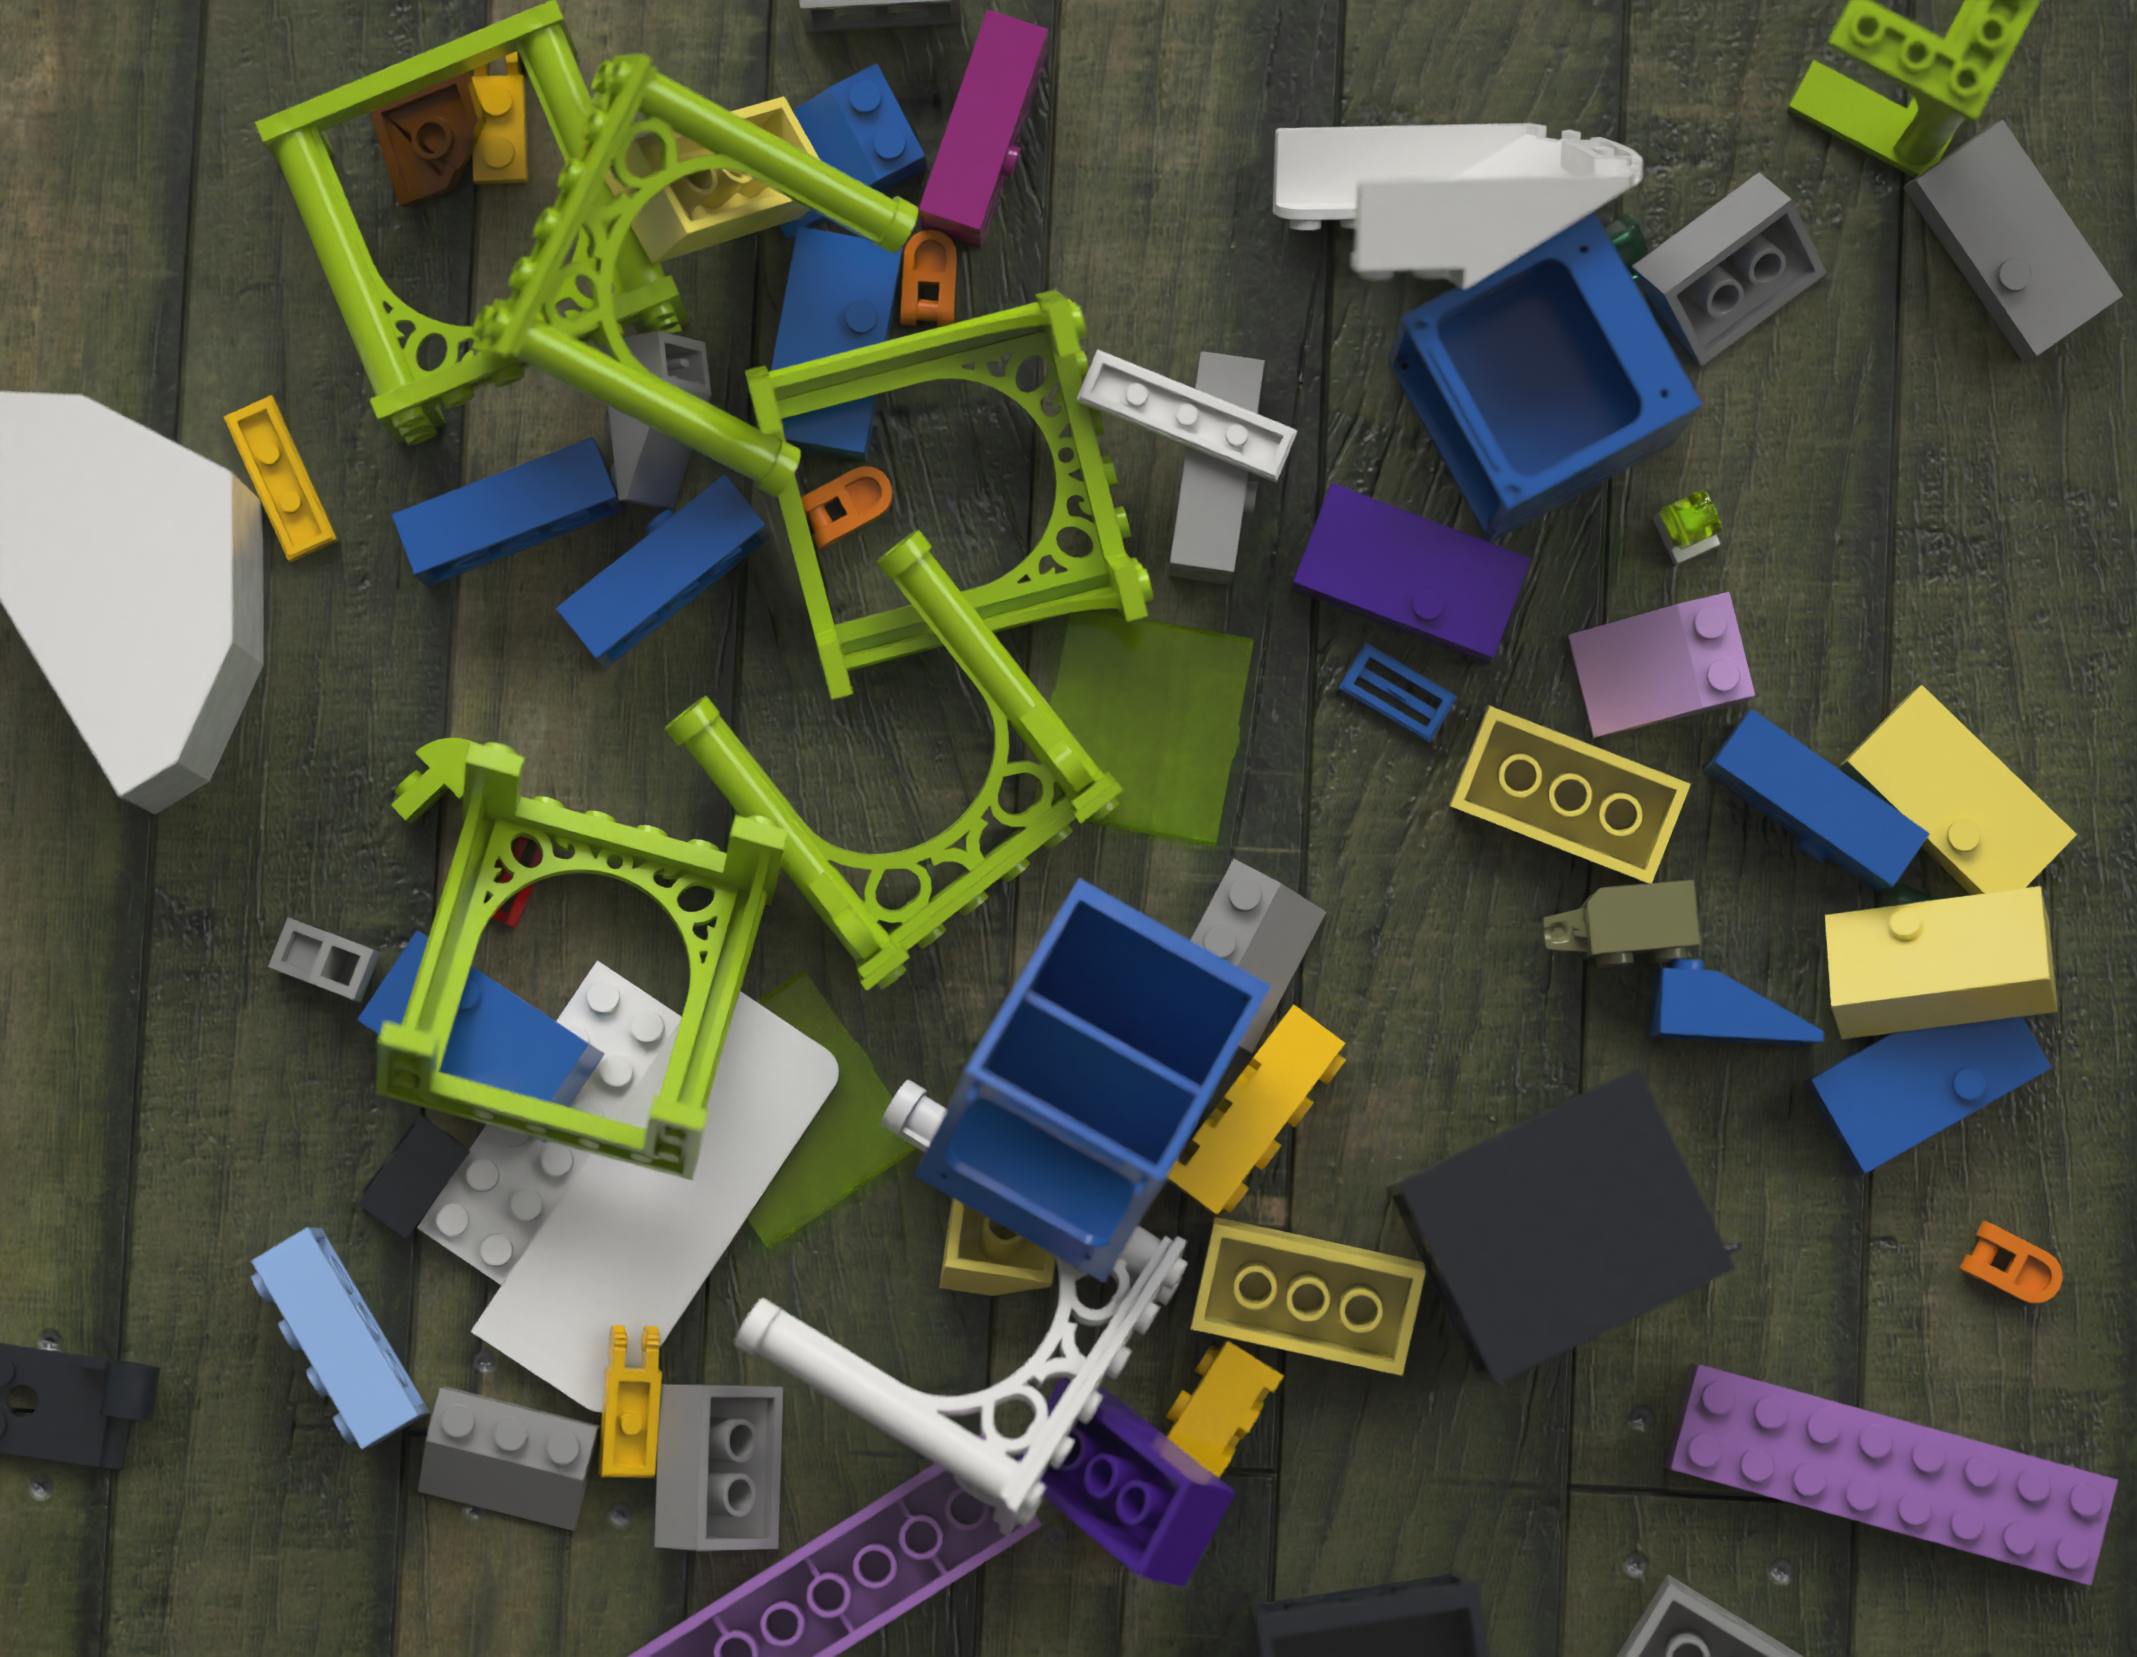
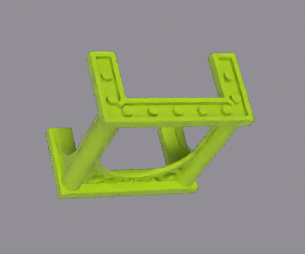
[255,0,690,446]
[1787,0,2040,178]
[745,289,1154,699]
[377,742,789,1180]

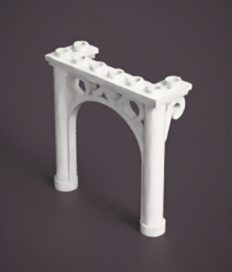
[734,1079,1188,1537]

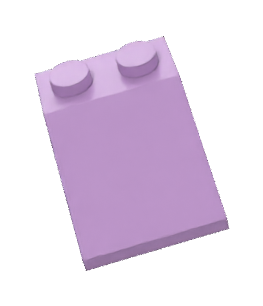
[1568,592,1755,738]

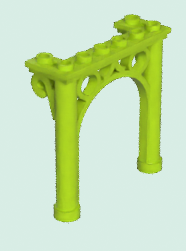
[471,54,918,497]
[664,529,1123,991]

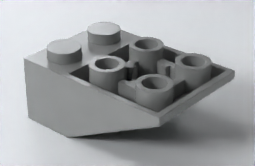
[601,331,711,509]

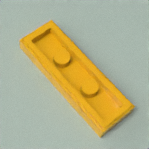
[224,395,339,563]

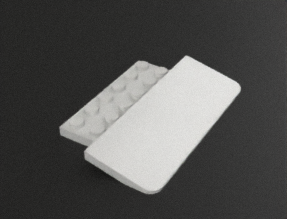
[417,960,839,1412]

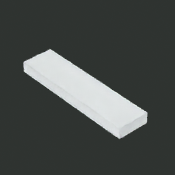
[1077,350,1297,483]

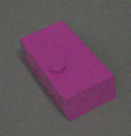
[919,9,1048,249]

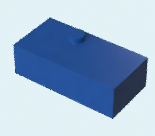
[771,226,904,462]
[392,437,624,587]
[556,475,771,670]
[1703,709,1930,894]
[357,930,605,1144]
[1803,1016,2052,1175]

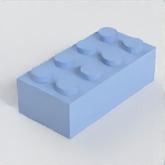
[251,1227,430,1449]

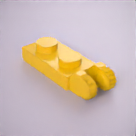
[472,51,528,184]
[598,1325,662,1478]

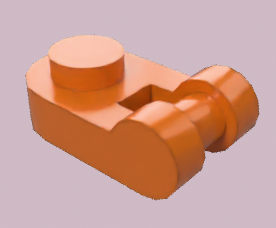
[900,229,957,327]
[801,466,893,551]
[1959,1221,2063,1303]

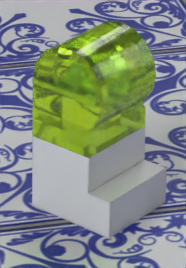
[1653,489,1722,566]

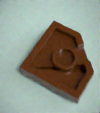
[370,72,486,208]

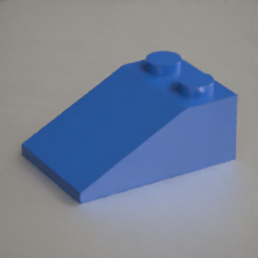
[779,63,927,241]
[1649,959,1824,1046]

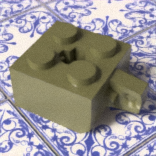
[1542,880,1700,969]

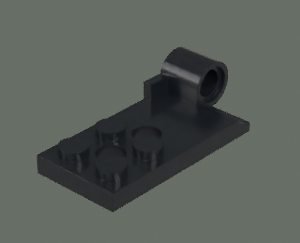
[0,1342,161,1470]

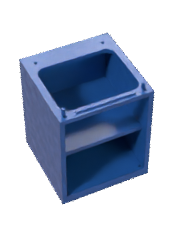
[1387,213,1702,543]
[914,879,1271,1283]

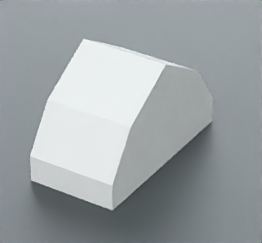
[0,392,264,814]

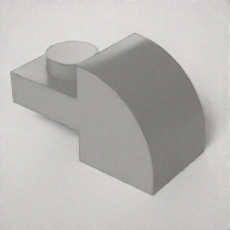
[268,917,381,1003]

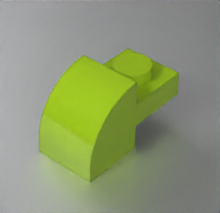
[391,738,474,825]

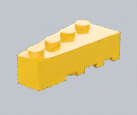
[1165,1005,1346,1216]
[1166,1340,1283,1479]

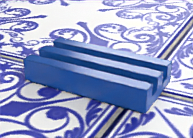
[1338,643,1457,744]

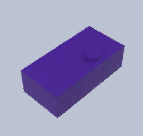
[1291,483,1532,665]
[1017,1377,1235,1588]

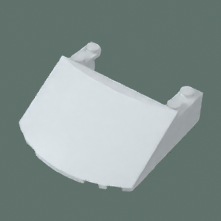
[1273,123,1643,290]

